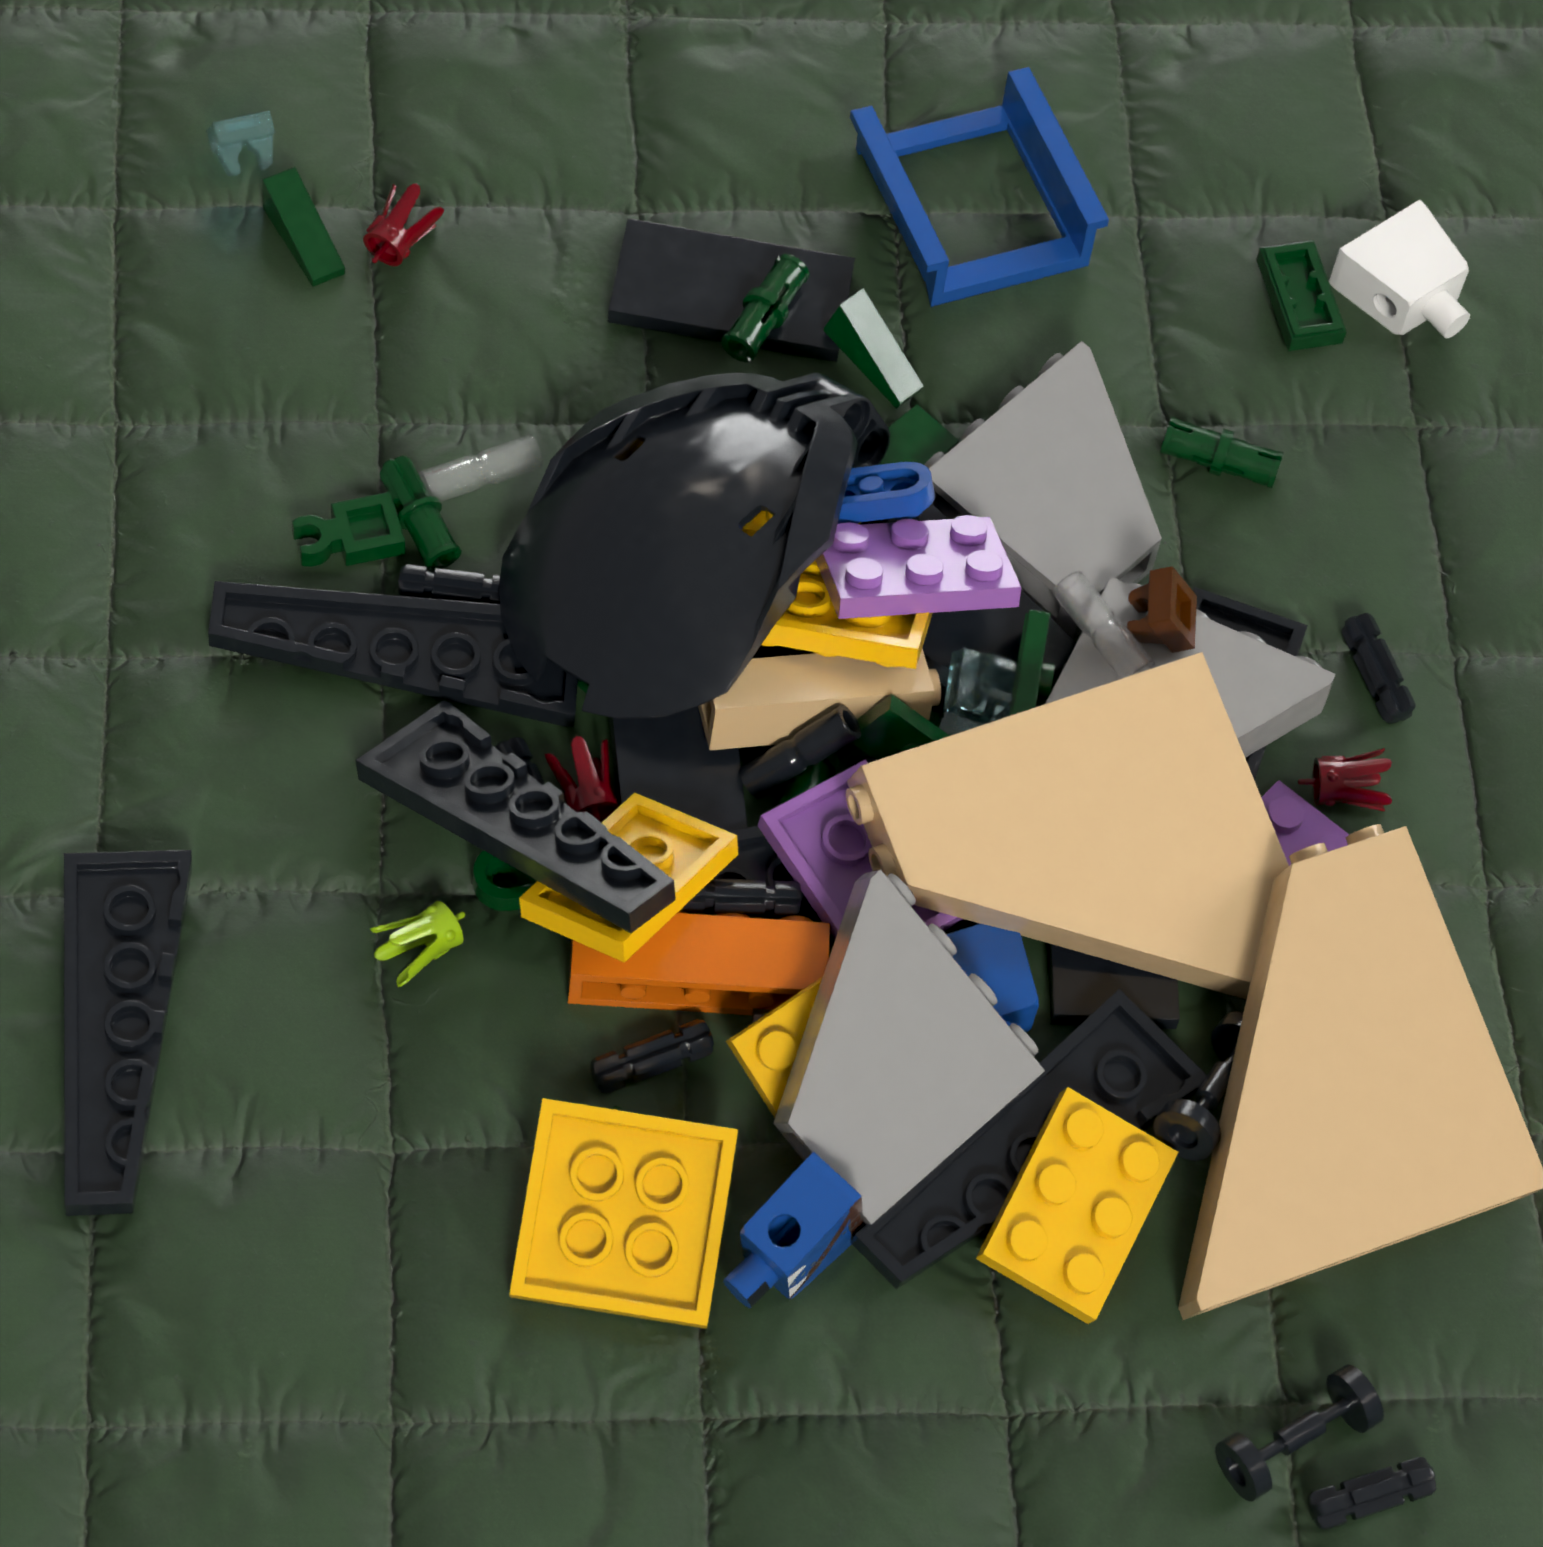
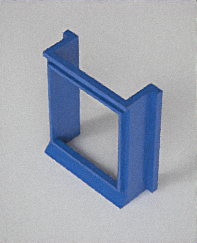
[850,67,1109,307]

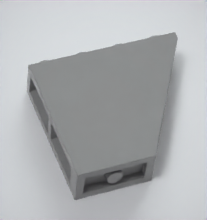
[925,341,1162,639]
[1045,577,1336,758]
[773,869,1045,1225]

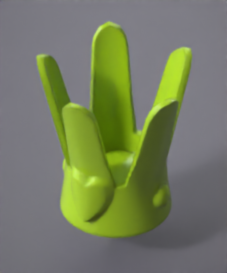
[370,900,465,987]

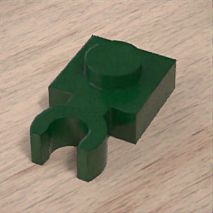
[292,492,405,567]

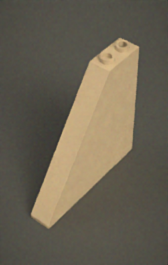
[846,652,1289,1000]
[1178,824,1543,1320]

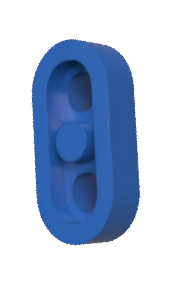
[837,462,935,525]

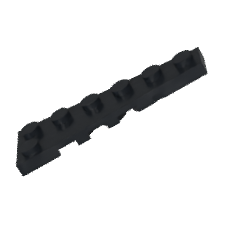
[208,581,578,727]
[356,700,676,933]
[64,850,192,1216]
[850,988,1207,1289]

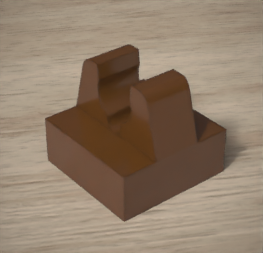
[1127,566,1197,653]

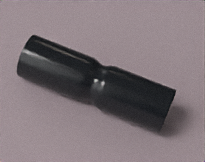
[739,705,861,799]

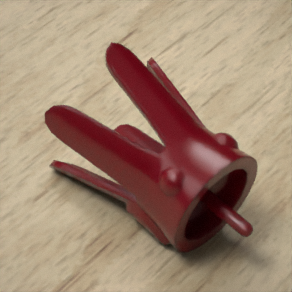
[363,183,444,266]
[545,736,619,823]
[1297,748,1392,812]

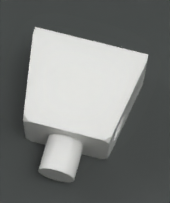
[1329,200,1470,338]

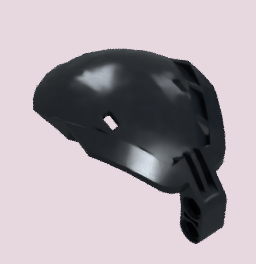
[499,373,890,719]

